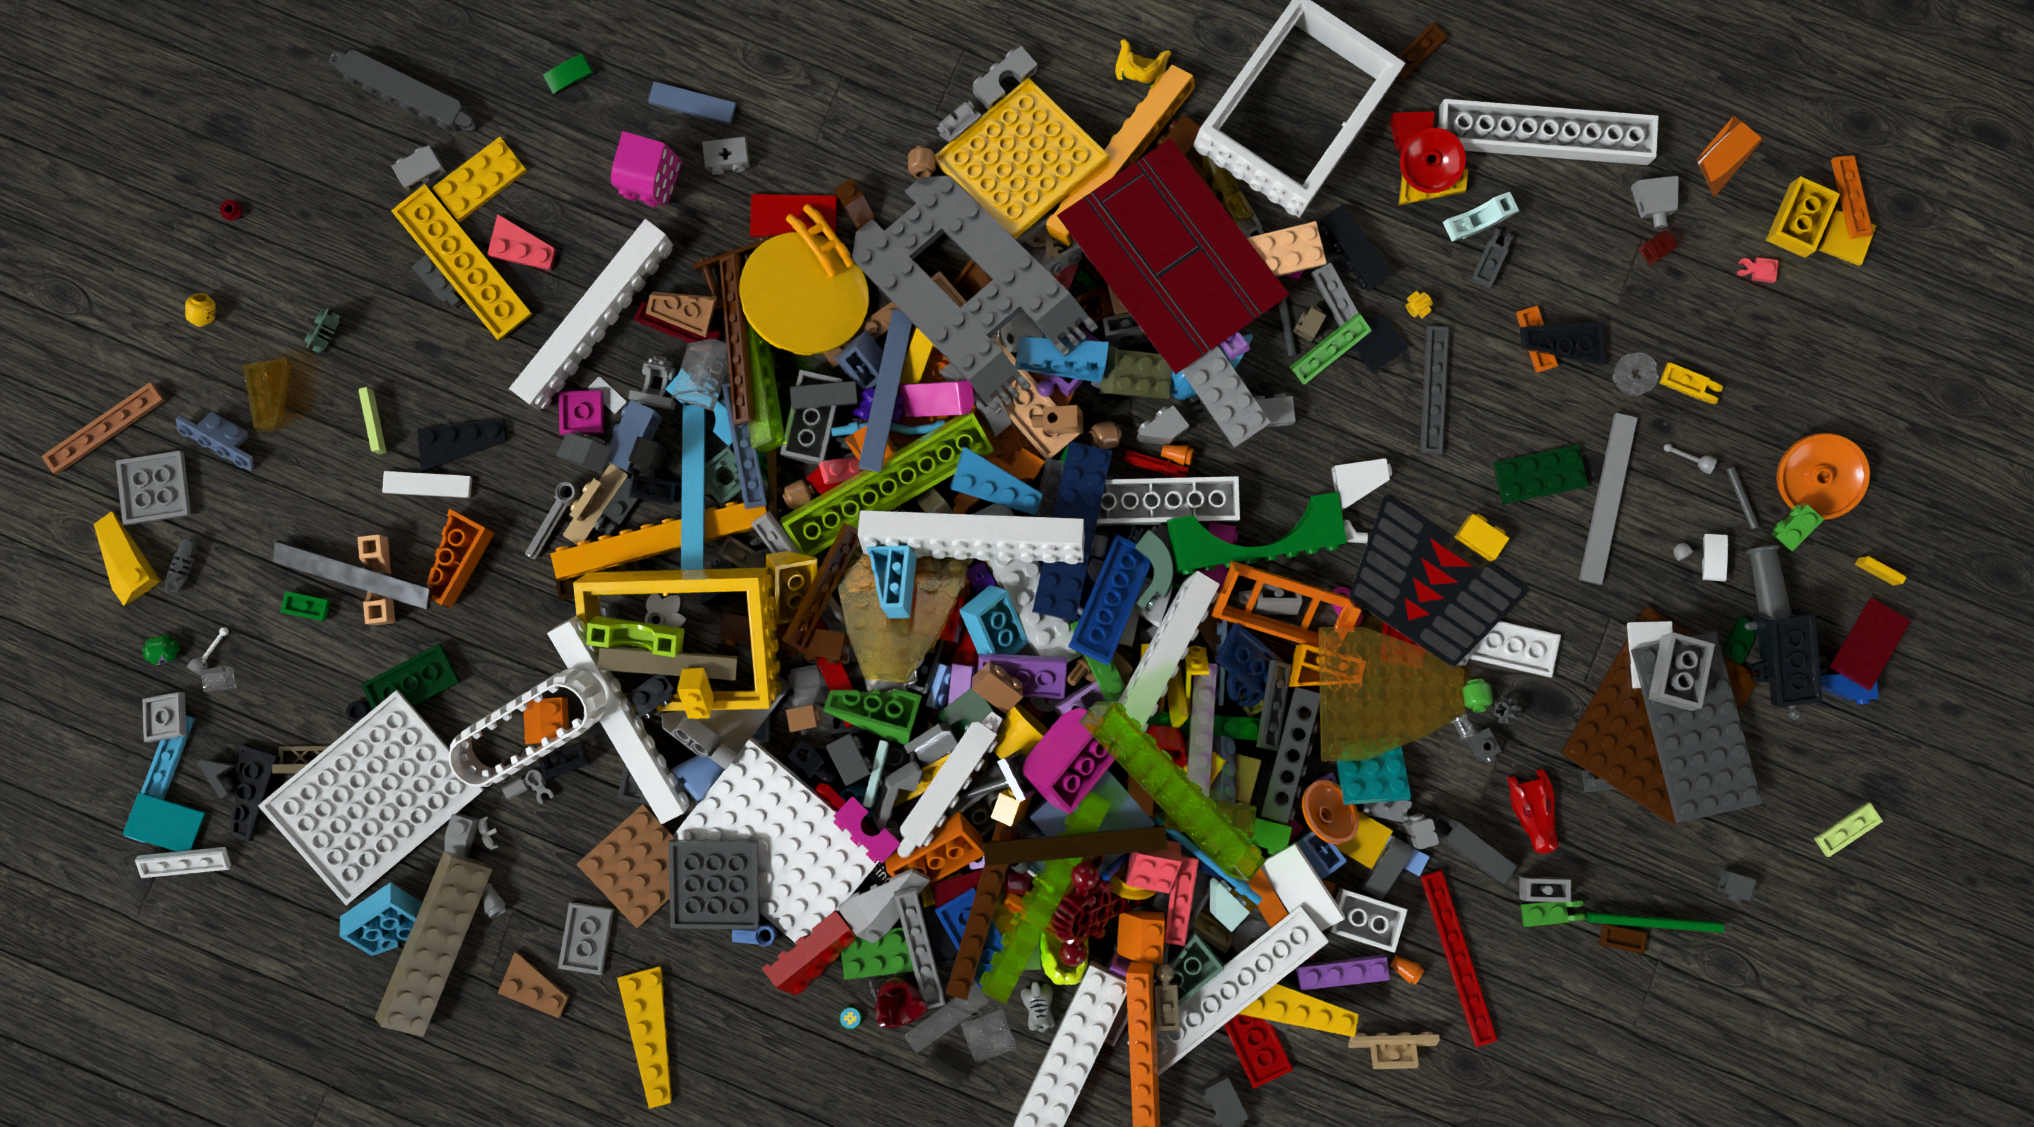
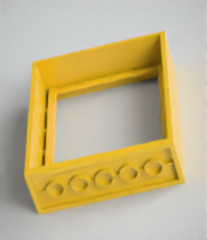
[573,567,782,711]

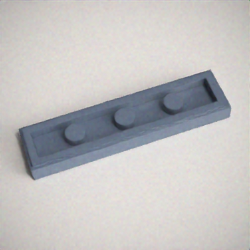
[648,82,736,125]

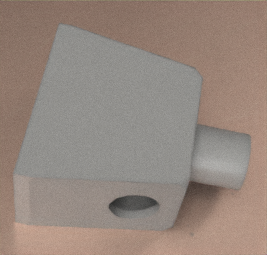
[1631,176,1678,229]

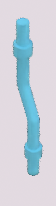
[831,420,948,437]

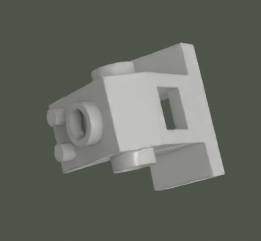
[628,356,676,411]

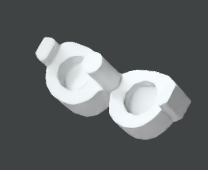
[478,816,498,850]

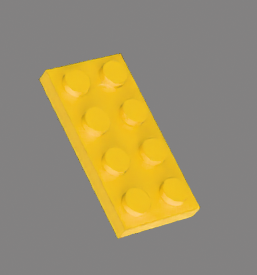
[432,137,528,223]

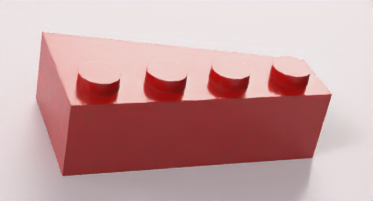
[761,910,856,996]

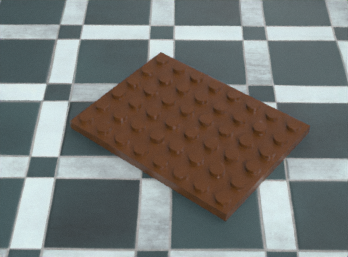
[1560,607,1756,825]

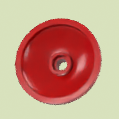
[1400,127,1466,193]

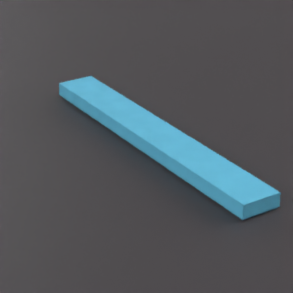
[681,404,706,570]

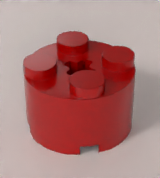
[1140,725,1187,776]

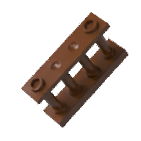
[693,236,774,317]

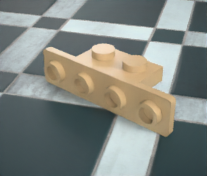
[563,464,628,545]
[1348,1032,1440,1069]

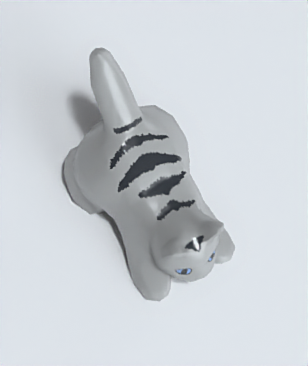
[1021,981,1056,1032]

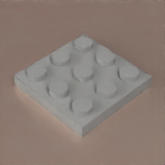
[116,451,191,525]

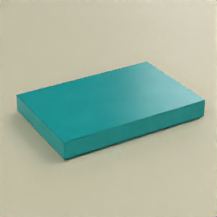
[122,792,206,852]

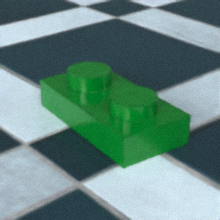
[280,591,330,622]

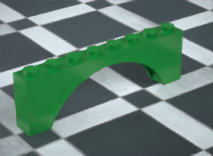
[1167,492,1347,575]

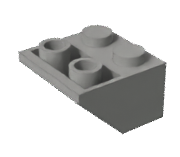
[1136,405,1189,445]

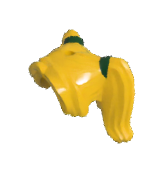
[1115,39,1171,88]

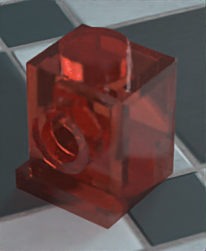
[1638,230,1677,266]

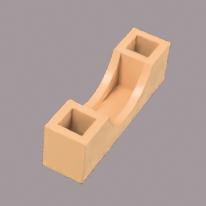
[358,535,395,625]

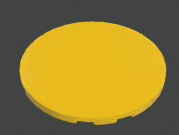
[739,232,869,355]

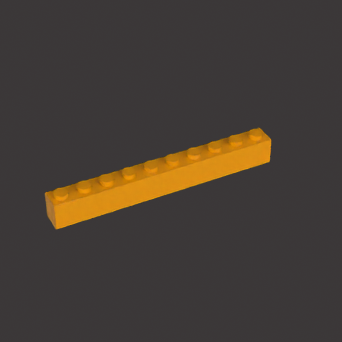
[1046,65,1195,247]
[550,501,768,581]

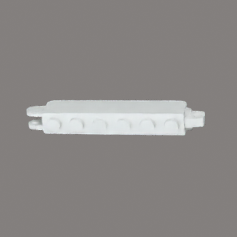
[897,712,1002,858]

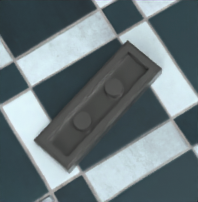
[790,381,858,410]

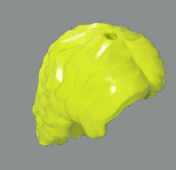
[1040,931,1089,985]

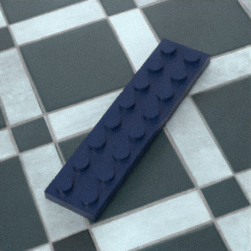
[1032,442,1112,622]

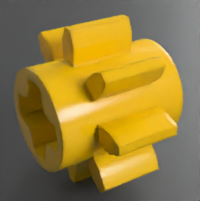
[1405,291,1433,319]

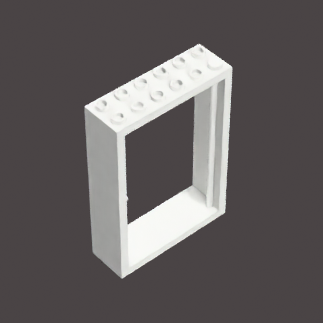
[1193,0,1405,218]

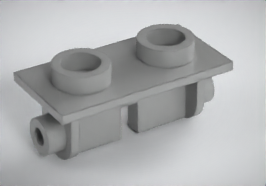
[937,101,981,142]

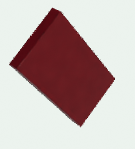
[1829,598,1910,691]

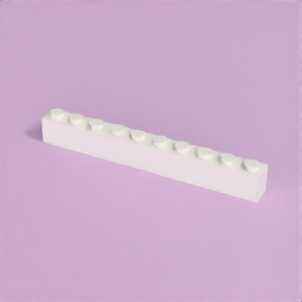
[547,615,689,824]

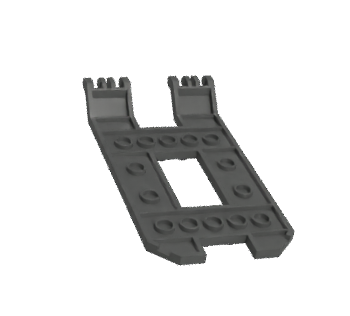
[852,176,1098,415]

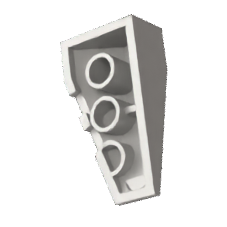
[838,868,930,943]

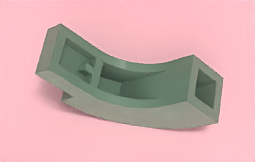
[1135,530,1174,611]

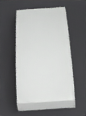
[1702,534,1728,581]

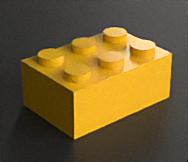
[1766,176,1840,258]

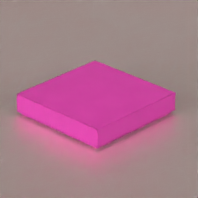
[559,390,604,435]

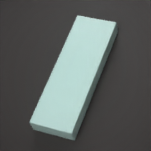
[863,740,890,808]

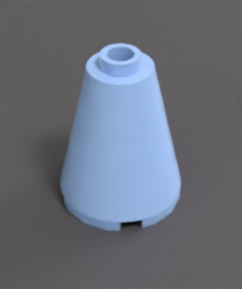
[670,755,725,804]

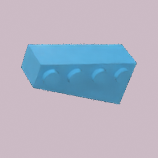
[1015,336,1109,383]
[950,445,1042,515]

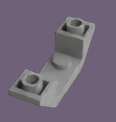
[940,363,1012,437]
[872,761,922,842]

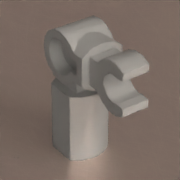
[502,769,555,804]

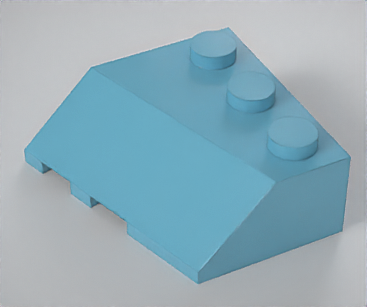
[340,882,422,956]

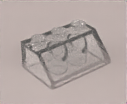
[671,339,728,411]

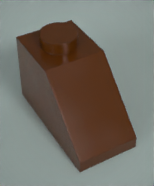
[834,178,876,230]
[1125,770,1159,820]

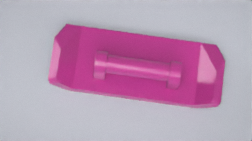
[897,380,974,417]

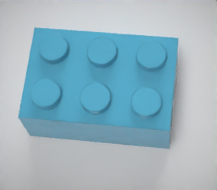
[959,585,1029,655]

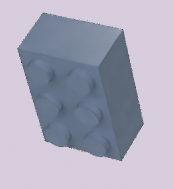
[606,400,662,475]

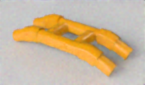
[786,204,854,278]

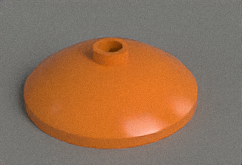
[1302,780,1359,844]

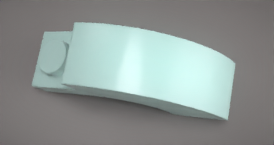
[1443,192,1519,241]

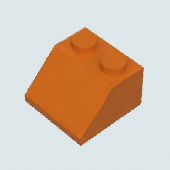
[524,697,570,744]
[1117,910,1165,964]

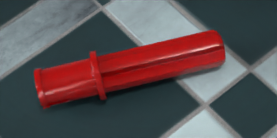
[1124,450,1189,478]

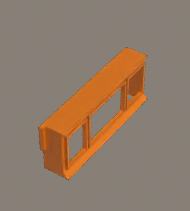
[1211,560,1361,653]

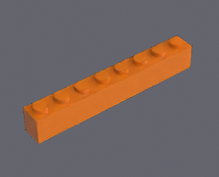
[1126,962,1160,1127]

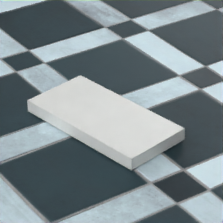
[1470,621,1561,678]
[1258,842,1345,931]

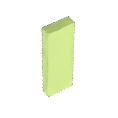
[359,387,387,454]
[1814,802,1883,857]

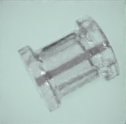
[1450,713,1478,741]

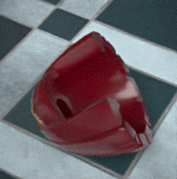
[875,977,927,1028]

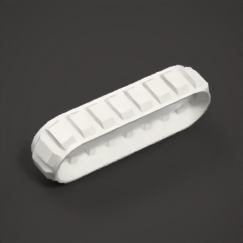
[448,669,606,787]

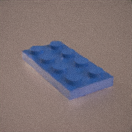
[935,887,1018,988]

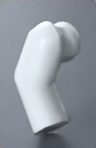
[1343,520,1368,543]

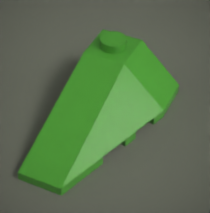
[824,690,922,745]

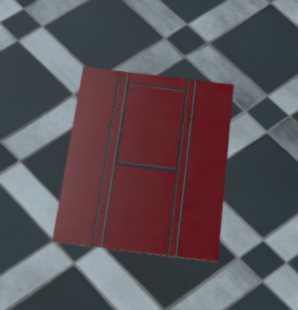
[1057,138,1289,375]

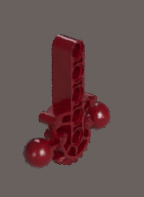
[1051,862,1157,967]

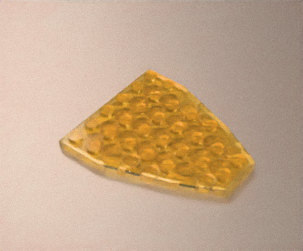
[837,542,969,682]
[1319,627,1465,761]

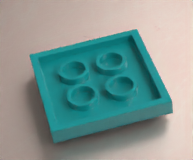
[1333,736,1411,805]

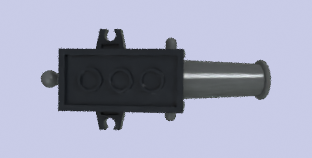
[1745,545,1828,720]

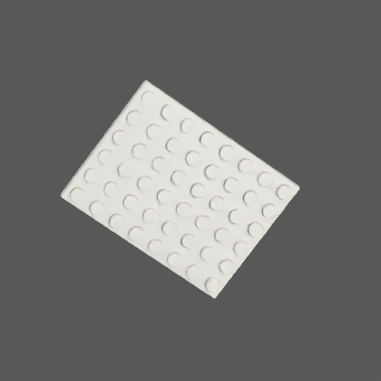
[258,690,485,905]
[673,738,879,943]

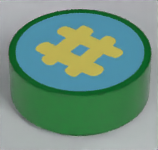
[839,1006,862,1030]

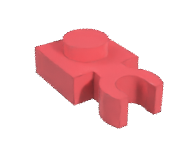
[1737,257,1778,283]

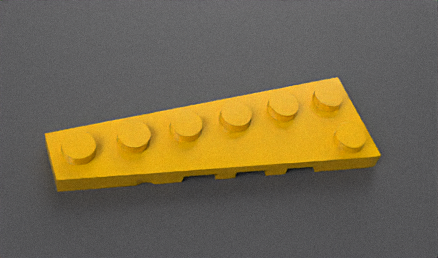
[617,966,672,1109]
[1238,984,1359,1037]

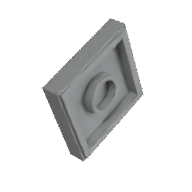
[142,692,187,743]

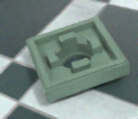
[705,446,742,507]

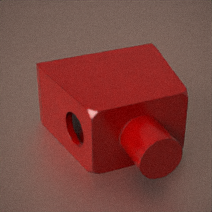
[1390,111,1434,152]

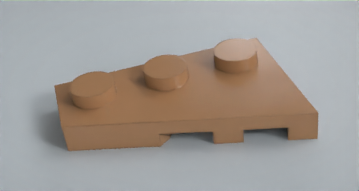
[646,292,717,337]
[498,951,569,1018]

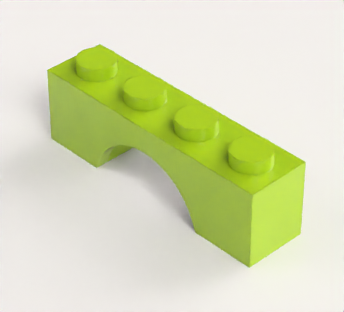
[586,616,684,657]

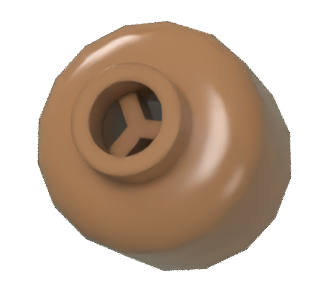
[908,146,936,179]
[1088,420,1122,449]
[782,480,816,510]

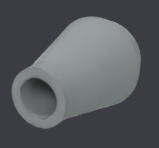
[481,883,506,918]

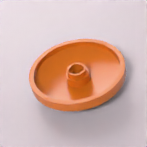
[1776,433,1870,520]

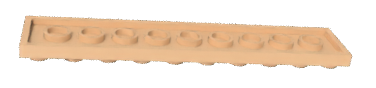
[1107,221,1326,315]
[931,271,1080,462]

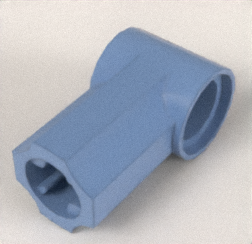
[732,924,778,946]

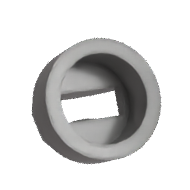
[1673,543,1693,562]

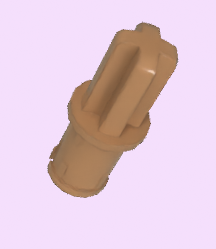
[1066,655,1091,686]

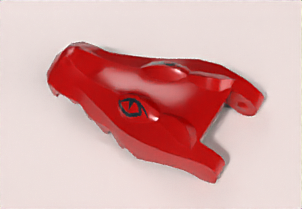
[1507,769,1559,854]

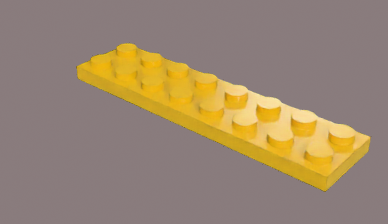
[391,184,533,342]

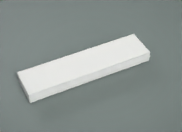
[382,471,472,498]
[135,847,231,878]

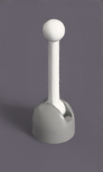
[187,627,229,676]

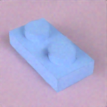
[926,664,952,710]

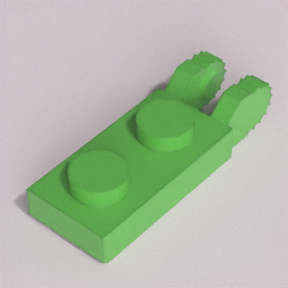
[1520,900,1586,927]

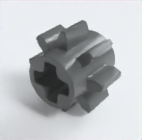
[1494,698,1522,725]

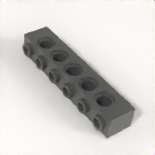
[1260,687,1324,824]

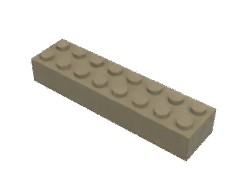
[375,850,492,1037]

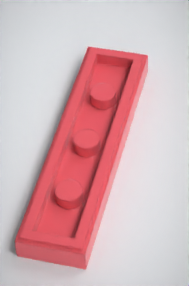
[1164,855,1199,946]

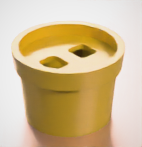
[993,703,1049,759]

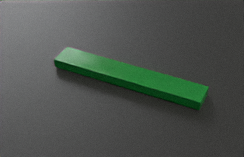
[1585,912,1725,933]

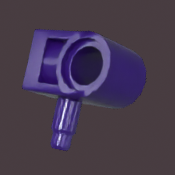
[964,561,997,595]

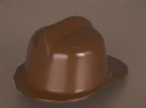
[1075,286,1114,325]

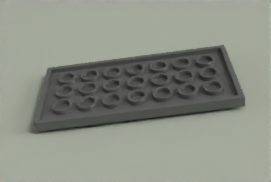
[1631,631,1762,823]

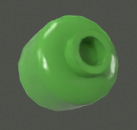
[1462,679,1493,713]

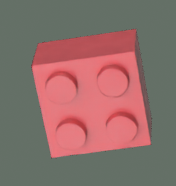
[1125,840,1182,893]

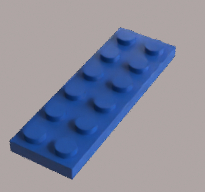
[1068,534,1151,666]

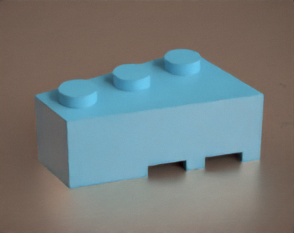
[867,545,917,618]

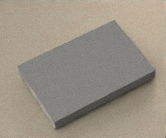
[558,902,614,975]

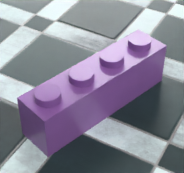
[1295,955,1390,990]

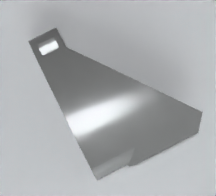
[662,675,792,770]

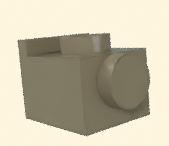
[1292,306,1326,342]

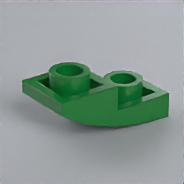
[543,53,593,94]

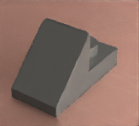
[197,760,236,799]

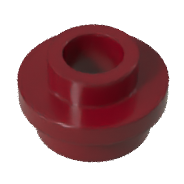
[220,199,242,221]

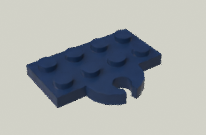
[1214,623,1285,707]

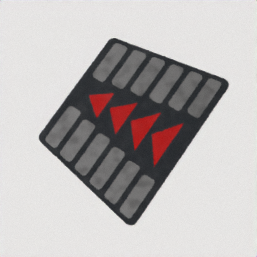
[1349,495,1528,666]

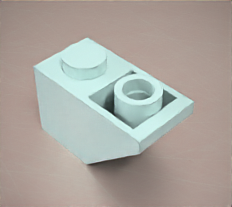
[1210,878,1250,932]

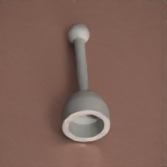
[1664,444,1717,474]

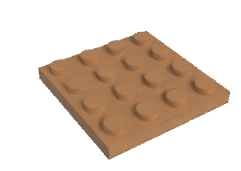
[576,803,677,928]

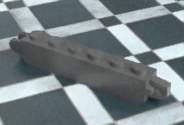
[328,50,477,133]

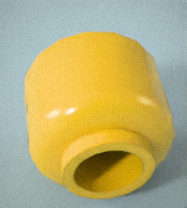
[185,293,216,327]

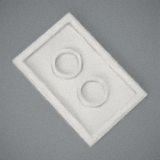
[1627,621,1673,689]

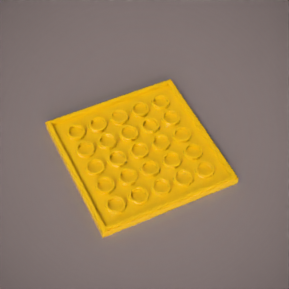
[935,77,1110,239]

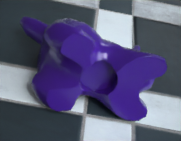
[851,388,904,423]

